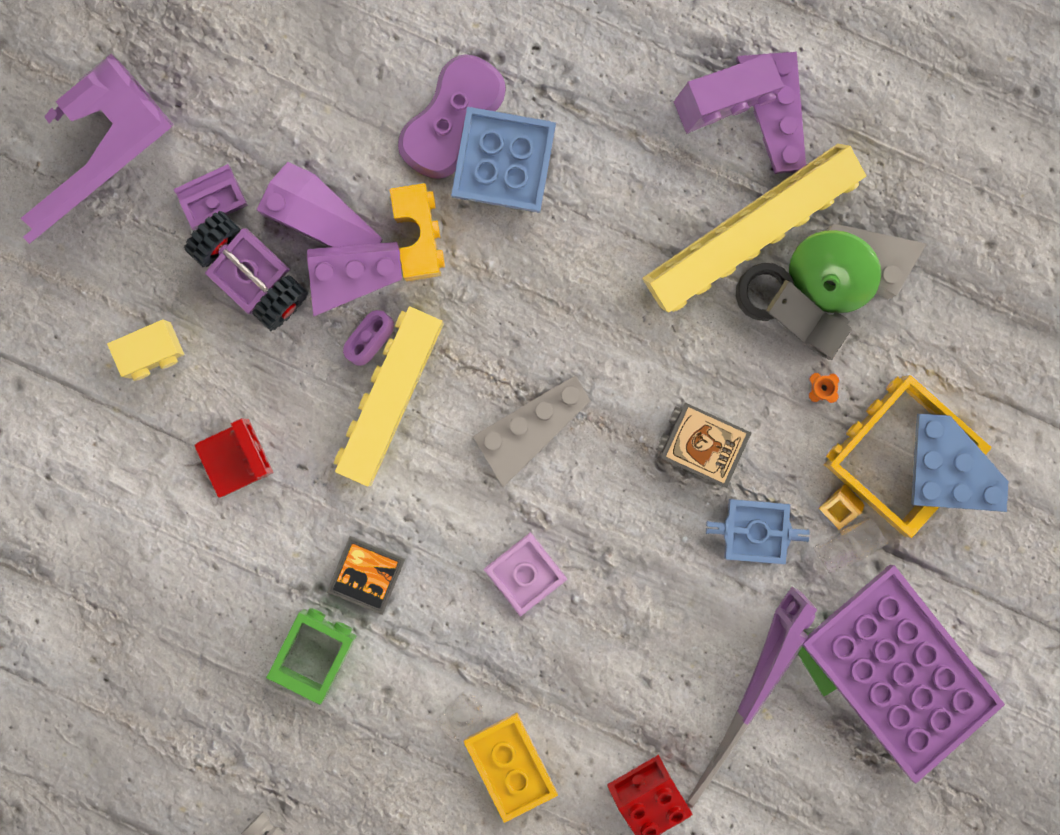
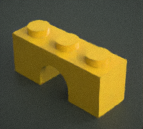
[390,183,445,282]

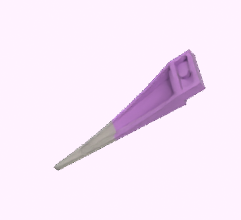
[686,586,817,808]

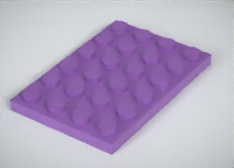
[803,564,1005,784]

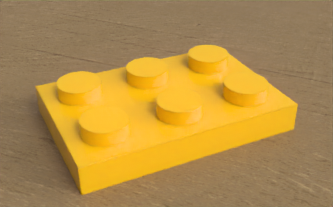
[463,712,558,823]

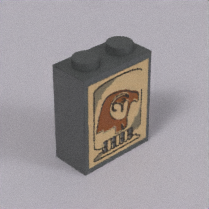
[656,402,751,488]

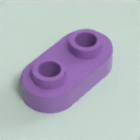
[343,310,394,366]

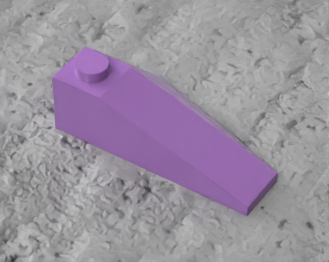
[257,162,383,247]

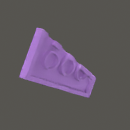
[736,51,806,174]

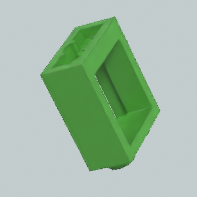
[266,608,357,705]

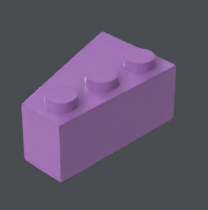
[673,53,784,134]
[307,242,402,317]

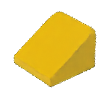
[819,484,864,530]

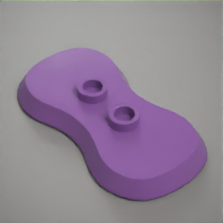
[398,54,506,179]

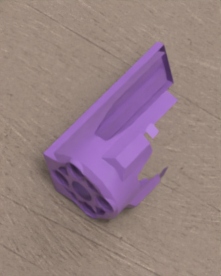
[21,54,174,244]

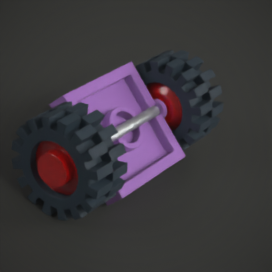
[184,211,308,331]

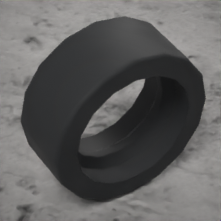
[735,263,795,321]

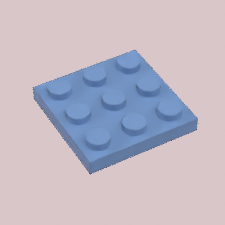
[451,107,556,213]

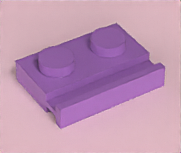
[174,164,248,230]

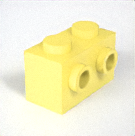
[107,319,185,381]

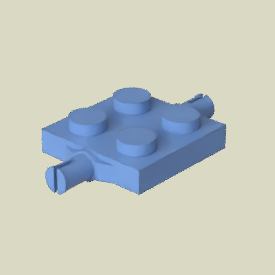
[706,499,810,564]

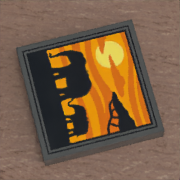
[327,536,406,615]

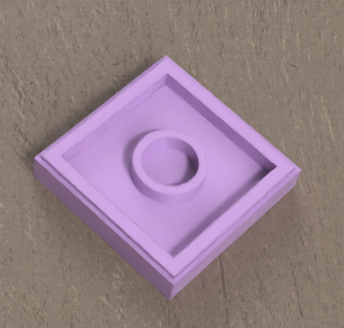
[483,532,568,617]

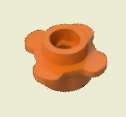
[809,373,839,403]

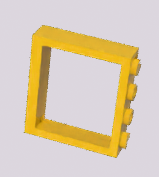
[824,375,992,538]

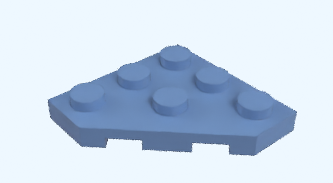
[911,414,1009,512]

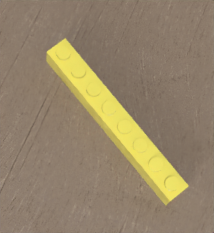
[642,144,866,313]

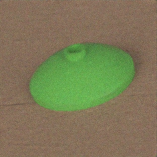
[789,230,881,313]

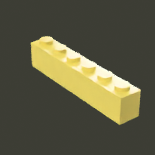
[334,306,444,487]

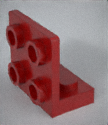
[194,418,274,498]
[607,754,693,835]

